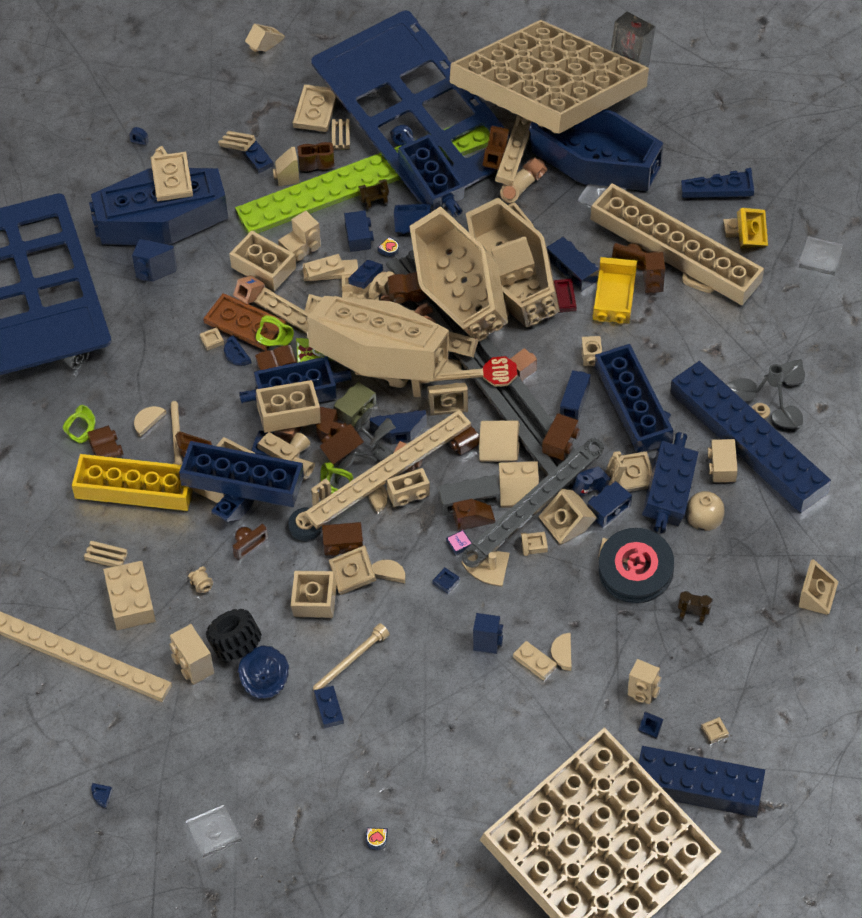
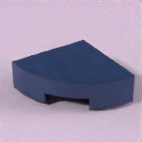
[91,783,113,808]

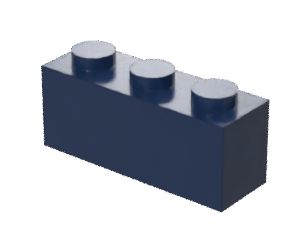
[546,237,599,292]

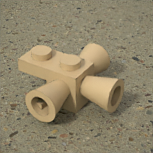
[257,432,315,480]

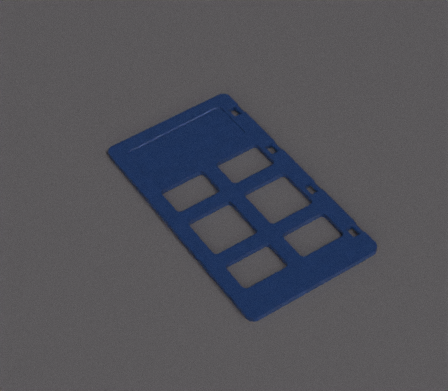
[311,10,510,204]
[0,193,112,375]

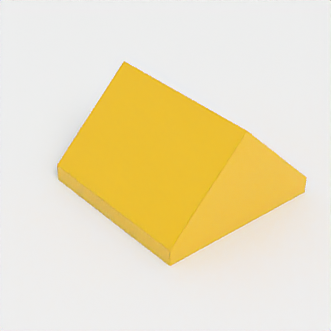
[737,208,768,248]

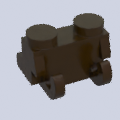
[357,179,390,210]
[678,591,713,624]

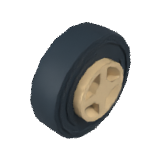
[288,507,322,541]

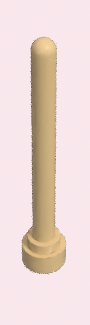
[171,401,183,465]
[313,623,390,690]

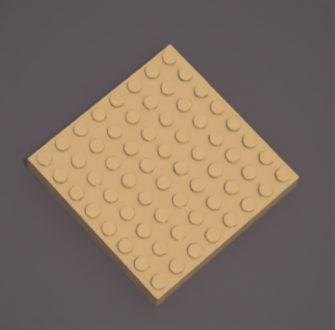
[450,20,649,134]
[480,727,721,918]

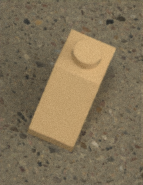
[245,23,285,52]
[272,147,300,186]

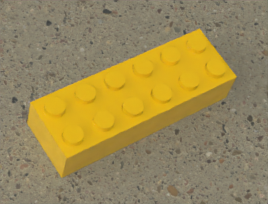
[72,454,193,511]

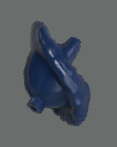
[238,645,289,699]

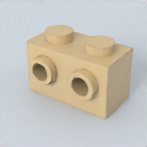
[707,439,737,482]
[387,468,430,507]
[628,659,662,704]

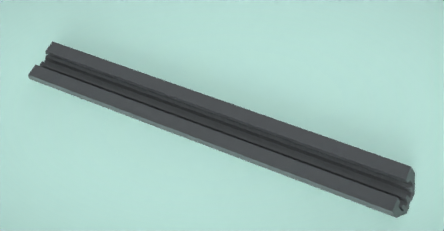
[386,250,587,490]

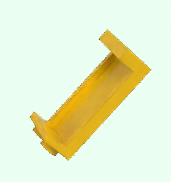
[593,257,637,324]

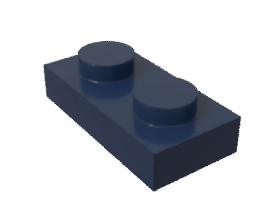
[241,141,274,174]
[348,260,383,289]
[314,685,344,729]

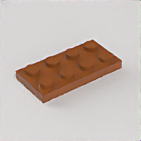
[203,293,286,351]

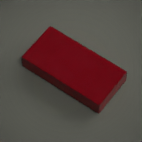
[554,278,577,313]

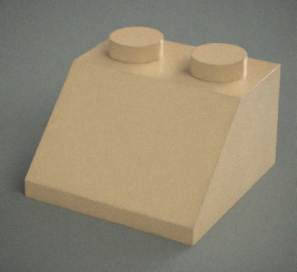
[491,236,537,286]
[428,383,468,416]
[499,461,539,508]
[538,489,597,544]

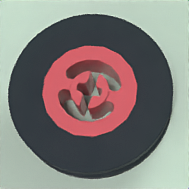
[598,528,674,603]

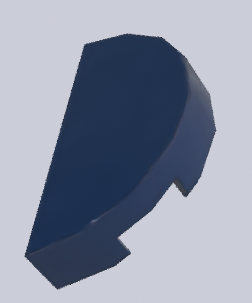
[224,335,252,366]

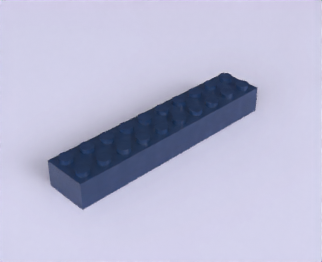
[670,360,831,513]

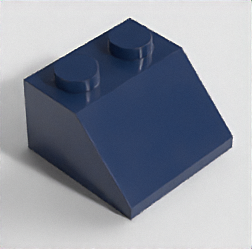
[132,239,177,282]

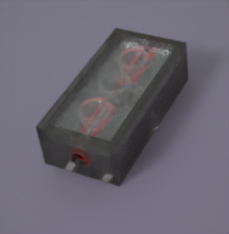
[610,12,656,68]

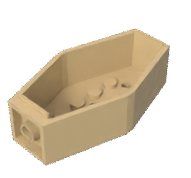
[466,198,560,328]
[410,206,508,341]
[307,296,449,381]

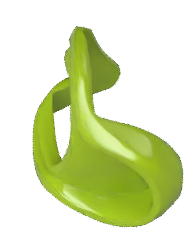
[256,315,294,346]
[63,405,96,443]
[320,462,354,494]

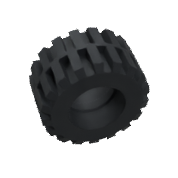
[206,609,262,661]

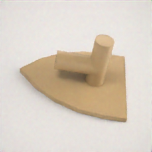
[461,551,510,586]

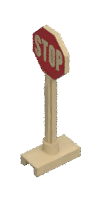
[411,356,518,397]

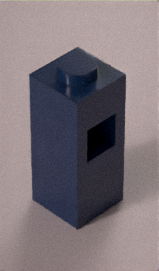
[560,370,591,420]

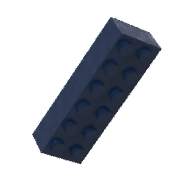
[595,344,673,453]
[179,441,304,508]
[638,746,766,818]

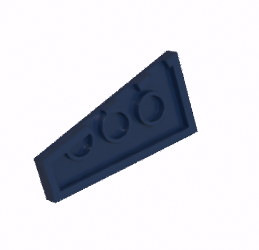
[681,168,754,198]

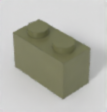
[334,382,376,427]

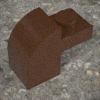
[482,126,509,169]
[315,407,342,440]

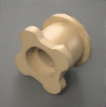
[188,566,213,593]

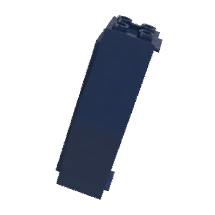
[529,109,663,191]
[89,168,228,245]

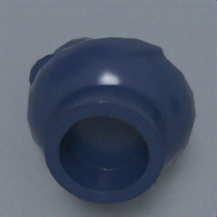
[390,125,413,145]

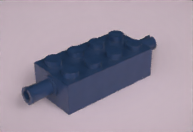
[398,131,465,217]
[239,356,352,404]
[642,432,699,534]

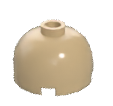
[686,491,724,531]

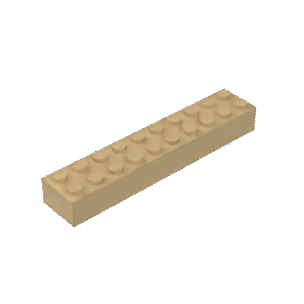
[590,183,764,305]

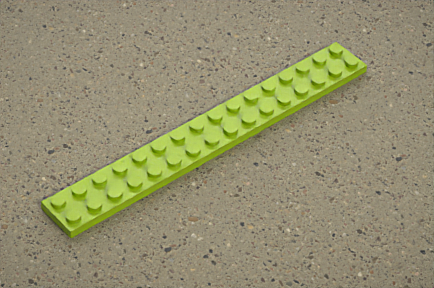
[235,125,490,234]

